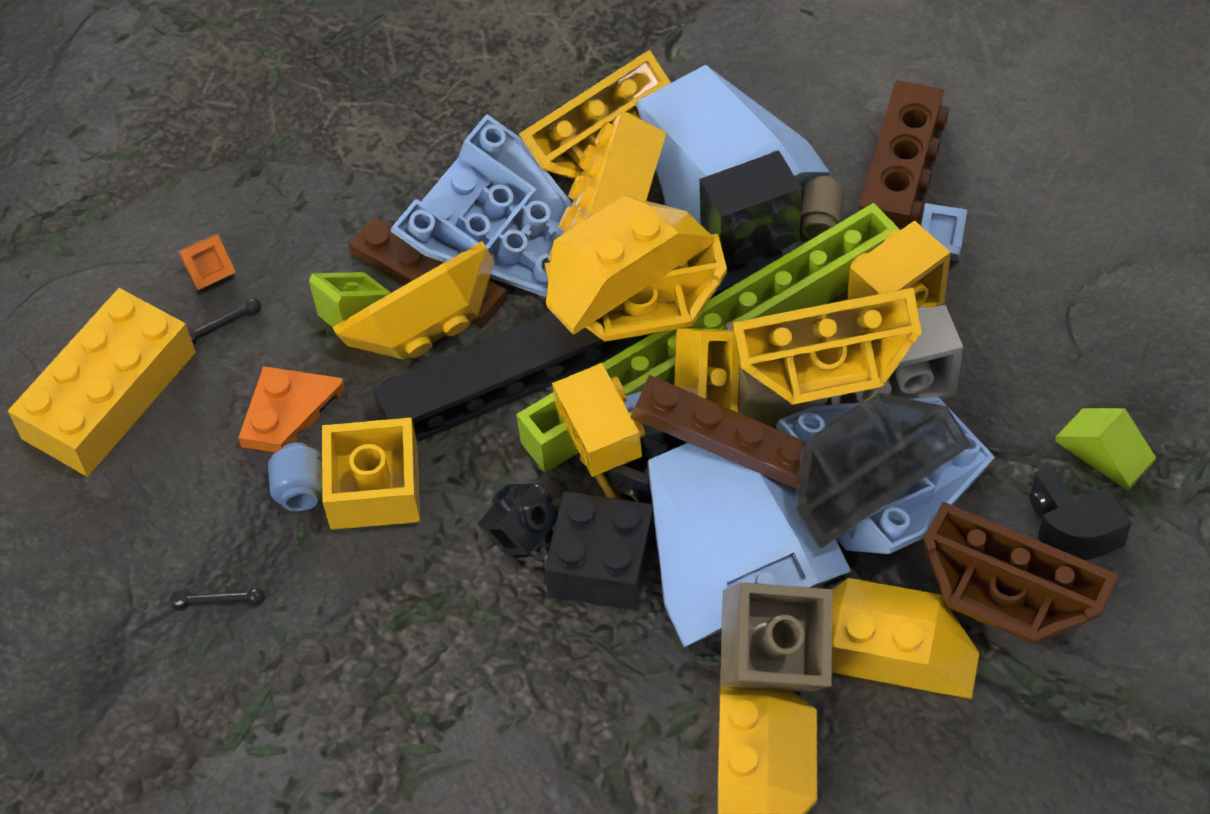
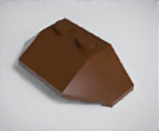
[923,501,1119,645]

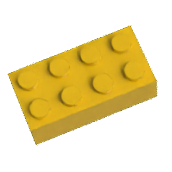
[548,110,667,261]
[8,288,196,477]

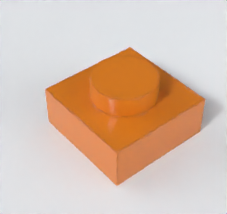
[178,234,236,290]

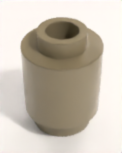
[800,176,844,239]

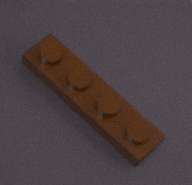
[348,216,508,329]
[631,375,818,491]

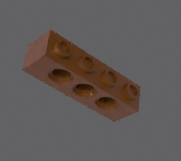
[859,80,949,230]

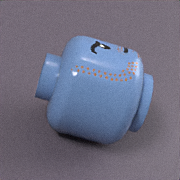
[268,442,323,512]

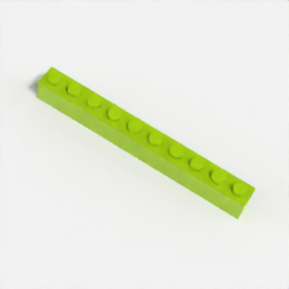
[516,203,900,473]

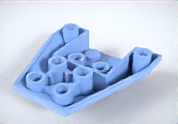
[637,65,830,224]
[391,114,572,297]
[776,397,995,554]
[647,443,851,648]

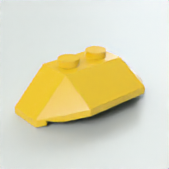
[519,50,671,180]
[546,196,714,335]
[545,233,727,342]
[332,241,495,360]
[732,288,922,404]
[832,578,979,699]
[718,686,817,814]

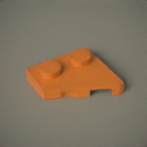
[238,366,345,453]

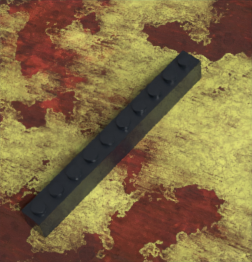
[372,250,784,442]

